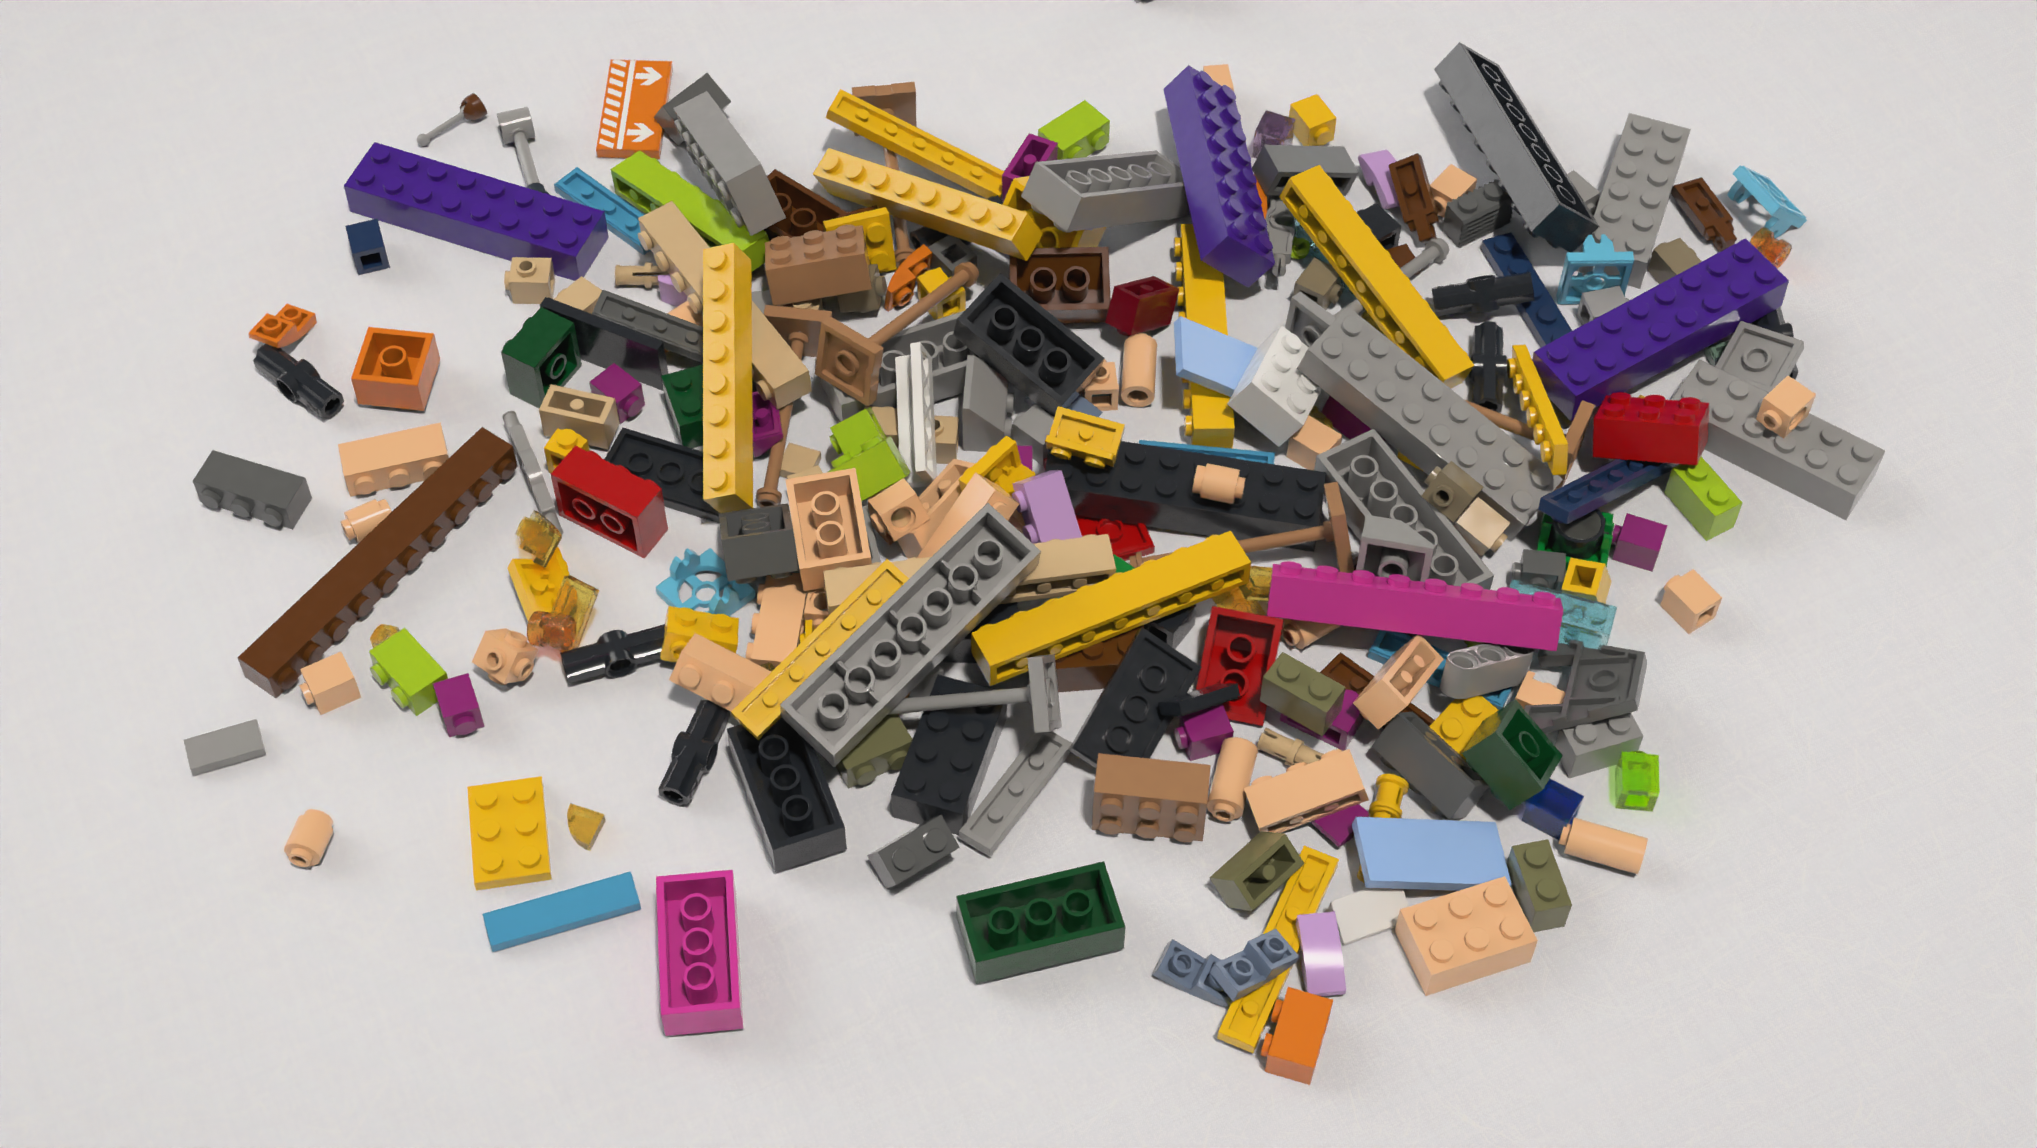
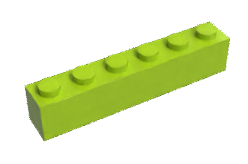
[610,150,770,272]

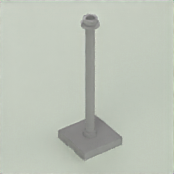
[1285,238,1449,347]
[887,654,1062,733]

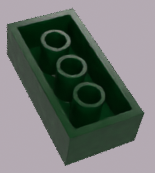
[956,861,1126,984]

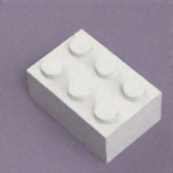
[1227,325,1322,447]

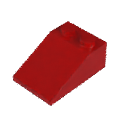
[1196,606,1284,726]

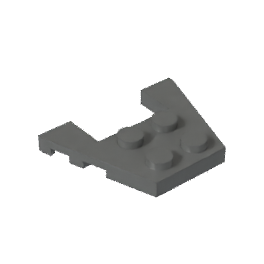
[1524,640,1647,734]

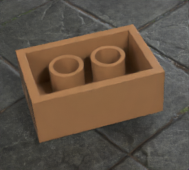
[765,225,872,306]
[1092,753,1211,842]

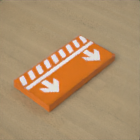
[596,59,673,159]

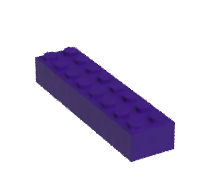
[1163,65,1275,288]
[344,142,609,281]
[1532,238,1789,421]

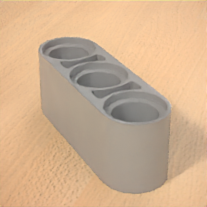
[1440,643,1535,699]

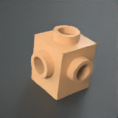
[472,628,538,685]

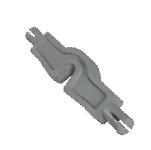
[1265,195,1295,277]
[502,411,563,538]

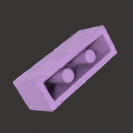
[1012,470,1082,544]

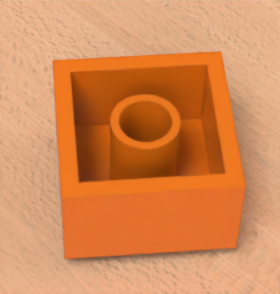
[351,327,440,411]

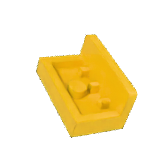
[1045,406,1125,469]
[958,436,1035,497]
[507,547,579,622]
[660,606,739,663]

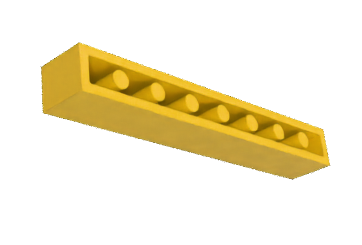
[813,148,1043,261]
[1279,165,1474,389]
[1174,224,1235,449]
[703,243,753,513]
[971,531,1251,686]

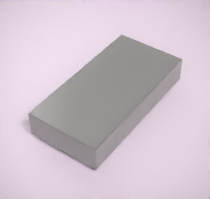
[184,719,266,776]

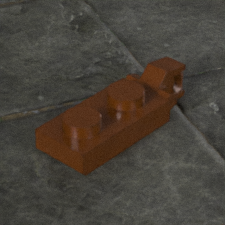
[1389,153,1439,245]
[1671,177,1737,252]

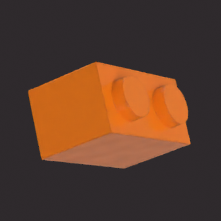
[1261,987,1333,1085]

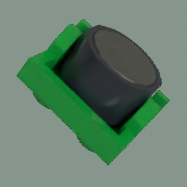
[1537,509,1614,571]

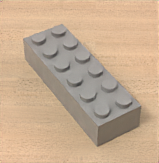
[673,91,786,236]
[1577,113,1691,289]
[1021,150,1189,233]
[820,311,991,422]
[1671,359,1885,520]
[1314,429,1494,590]

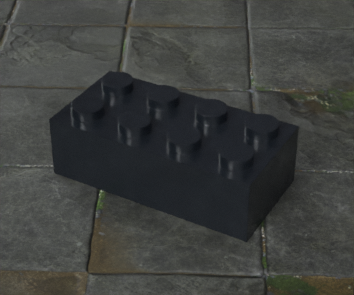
[953,273,1105,417]
[891,674,1007,835]
[727,718,847,872]

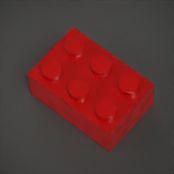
[1593,392,1709,465]
[551,445,668,559]

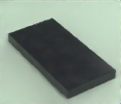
[540,297,669,391]
[604,427,720,524]
[1068,627,1202,769]

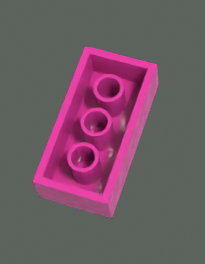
[656,870,744,1036]

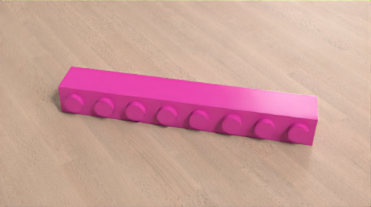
[1267,561,1563,651]

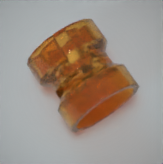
[1750,227,1792,269]
[527,610,577,651]

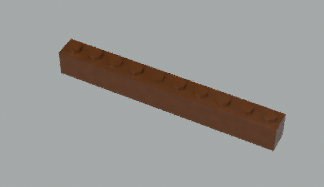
[237,427,518,698]

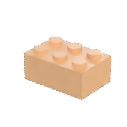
[785,468,872,591]
[1395,876,1538,996]

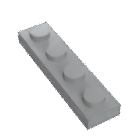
[959,731,1072,857]

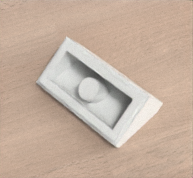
[1328,888,1409,946]

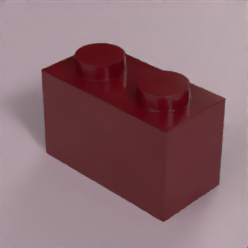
[1105,276,1179,337]

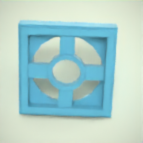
[1727,165,1807,240]
[1556,234,1634,304]
[656,548,756,616]

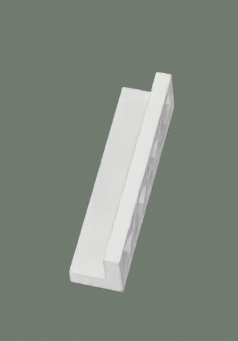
[895,342,937,488]

